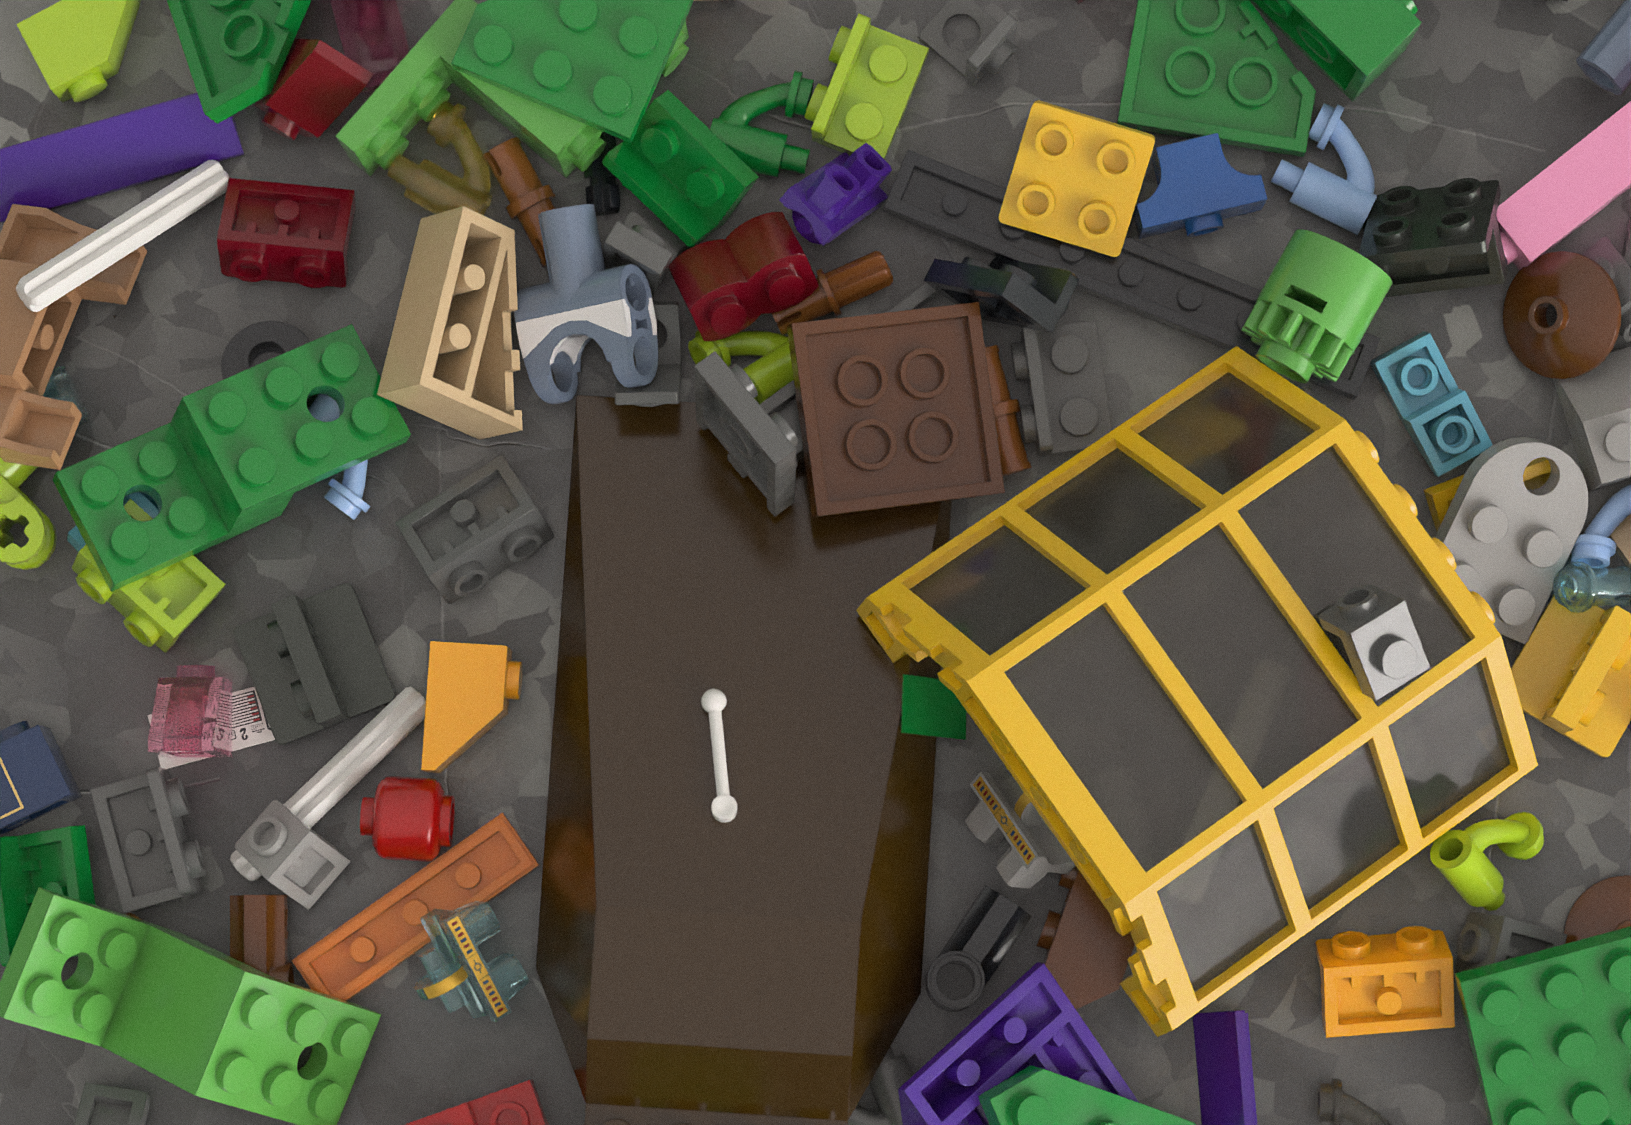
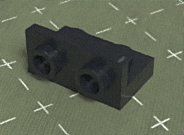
[923,257,1079,333]

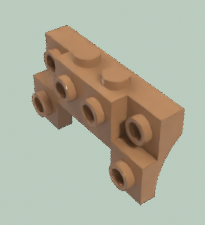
[0,204,147,470]

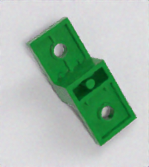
[53,324,411,592]

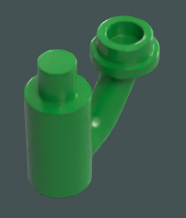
[710,70,814,178]

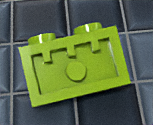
[805,13,929,160]
[72,499,226,653]

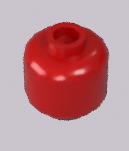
[360,776,455,862]

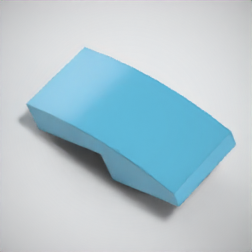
[1370,331,1493,477]

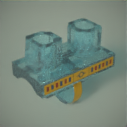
[414,901,529,1022]

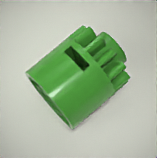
[1241,229,1392,383]

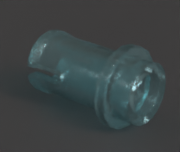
[1553,562,1631,613]

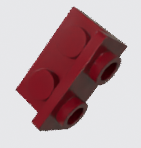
[217,178,356,288]

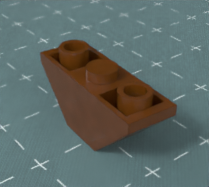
[1036,866,1135,1009]

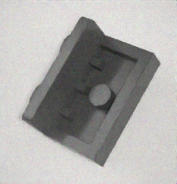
[90,767,207,914]

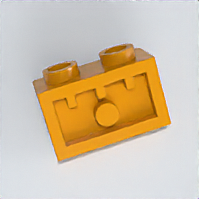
[1316,926,1455,1038]

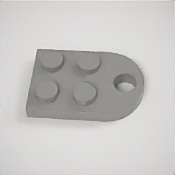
[1409,437,1589,644]

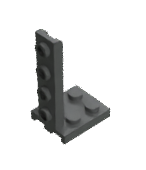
[694,283,956,517]

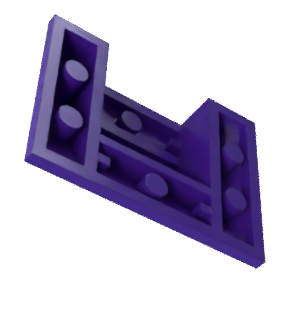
[898,962,1139,1125]

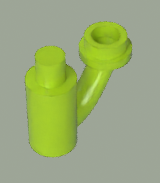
[688,330,794,405]
[1430,812,1544,911]

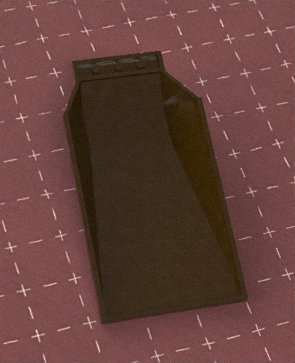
[536,395,952,1125]

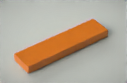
[291,813,540,1001]

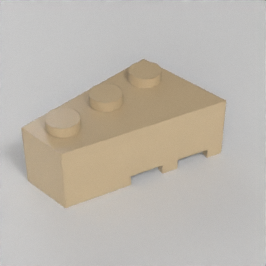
[377,206,523,440]

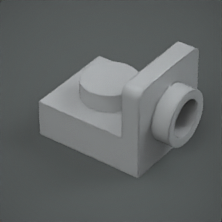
[235,800,351,910]

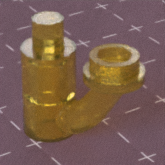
[387,101,492,216]

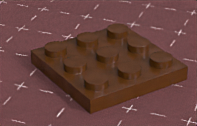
[787,302,1005,518]

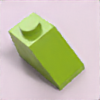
[16,0,142,103]

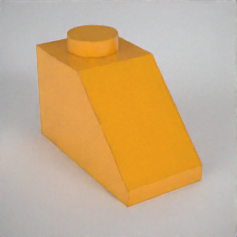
[421,641,522,773]

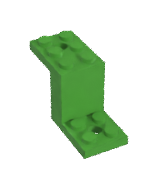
[336,0,689,178]
[0,887,381,1125]

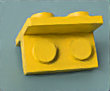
[999,100,1155,257]
[1511,587,1631,758]

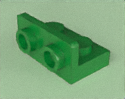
[602,90,759,247]

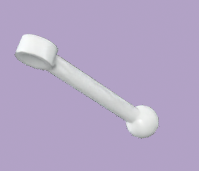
[701,688,738,823]

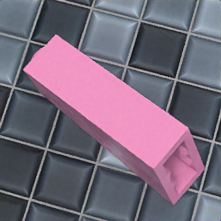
[1496,101,1631,270]

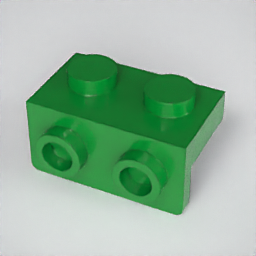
[0,825,96,967]

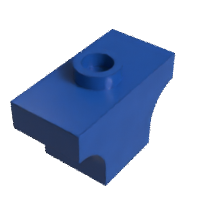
[1133,133,1267,239]

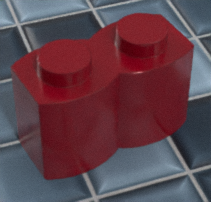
[669,212,819,341]

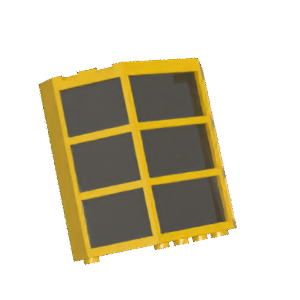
[856,346,1538,1037]

